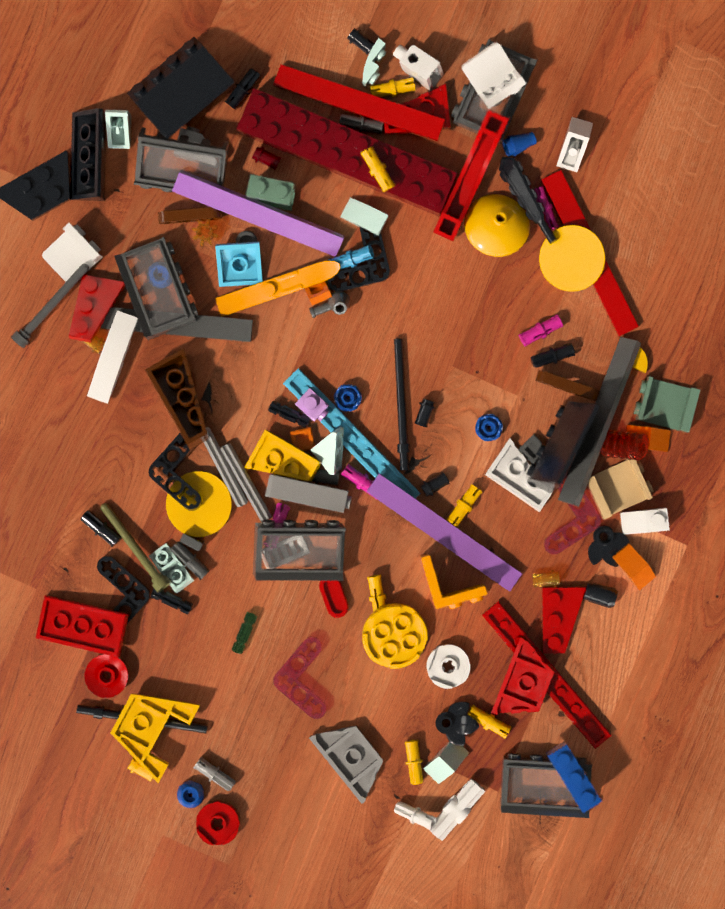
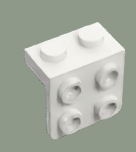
[462,42,526,109]
[42,223,103,282]

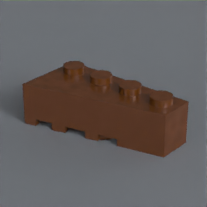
[145,348,209,450]

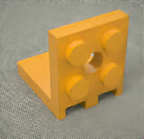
[420,553,487,609]

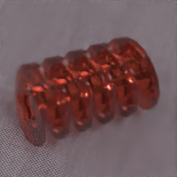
[600,430,649,461]

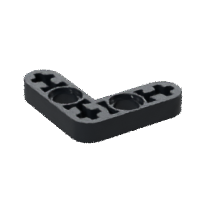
[328,227,390,292]
[148,433,202,511]
[97,556,150,624]

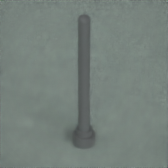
[11,263,89,348]

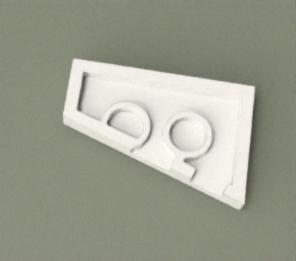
[485,438,552,512]

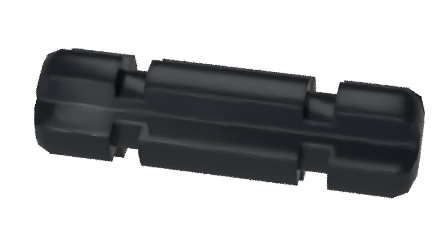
[268,401,310,427]
[151,589,193,614]

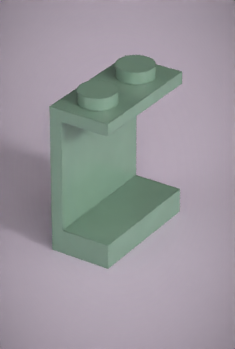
[246,174,296,212]
[633,376,700,433]

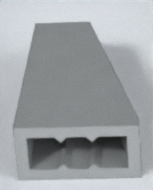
[265,474,352,513]

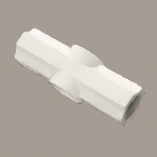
[430,778,485,841]

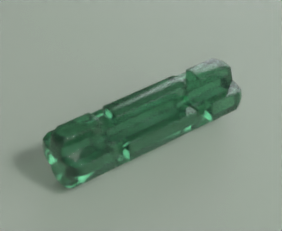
[232,612,257,654]

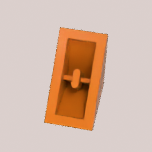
[624,425,671,452]
[612,543,656,591]

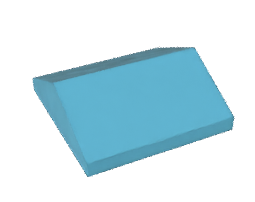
[215,242,263,287]

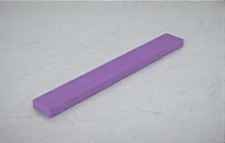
[172,170,344,257]
[366,473,522,592]

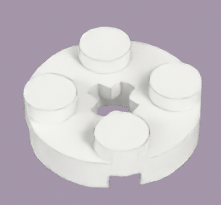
[426,644,470,689]

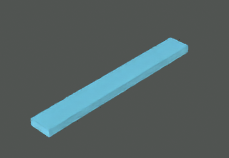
[283,368,421,499]

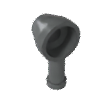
[309,291,350,318]

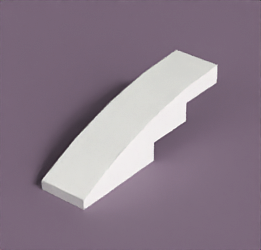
[87,310,138,404]

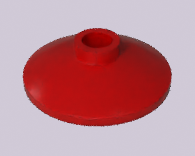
[84,654,128,698]

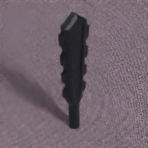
[499,157,557,244]

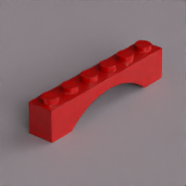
[433,109,510,241]

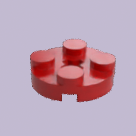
[196,800,240,845]

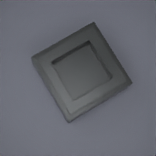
[518,434,543,464]
[180,533,204,551]

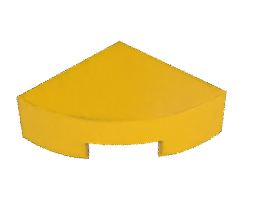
[632,347,648,373]

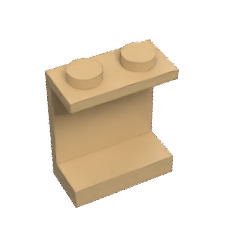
[587,458,654,520]

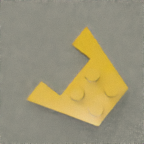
[110,693,200,783]

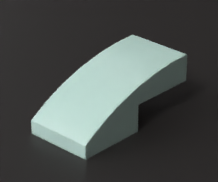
[340,198,389,236]

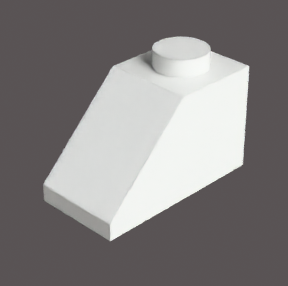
[556,117,593,172]
[620,508,670,534]

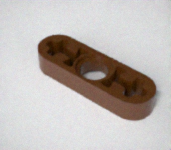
[158,207,222,224]
[535,370,599,401]

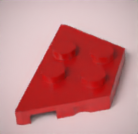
[491,635,555,715]

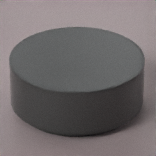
[236,231,258,243]

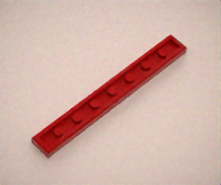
[273,64,445,141]
[541,170,639,337]
[482,601,612,749]

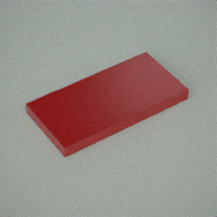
[36,595,129,657]

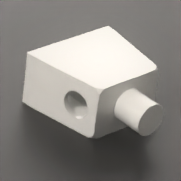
[393,44,444,91]

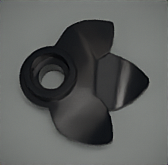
[588,526,630,567]
[435,702,479,746]

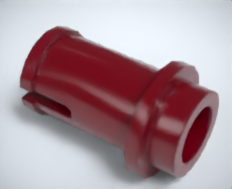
[252,147,281,170]

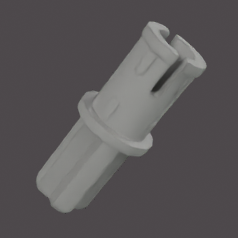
[194,756,235,791]

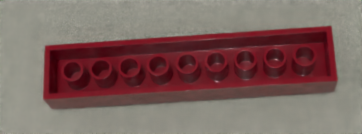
[237,88,457,216]

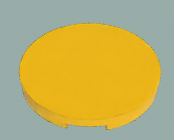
[539,225,605,291]
[166,471,232,537]
[362,603,428,669]

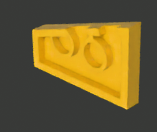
[244,430,322,481]

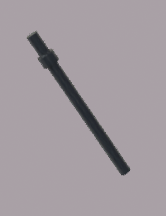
[394,339,410,470]
[76,704,208,734]

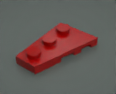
[384,84,451,135]
[69,275,125,342]
[542,587,586,654]

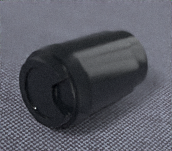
[583,582,618,608]

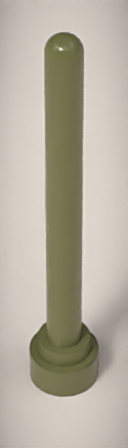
[101,503,171,593]

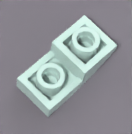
[362,38,386,87]
[149,543,195,593]

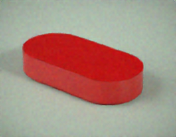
[319,581,349,618]

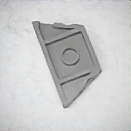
[309,725,383,804]

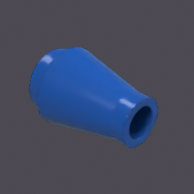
[502,132,537,157]

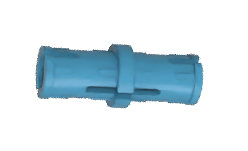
[329,245,374,270]

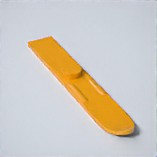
[215,261,341,317]

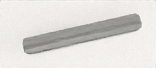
[204,427,248,507]
[220,443,272,521]

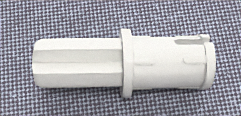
[394,802,437,830]

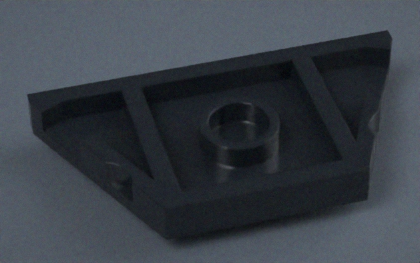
[0,151,71,221]

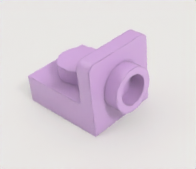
[295,388,329,422]

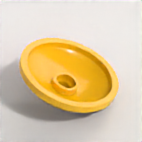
[464,194,530,257]

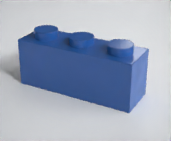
[546,741,602,813]

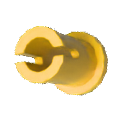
[127,757,153,781]

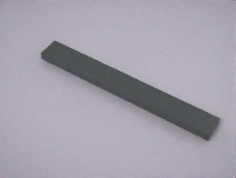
[100,307,253,342]
[558,337,641,507]

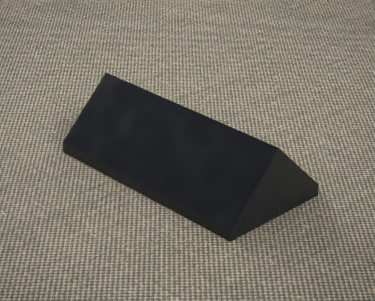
[70,108,106,201]

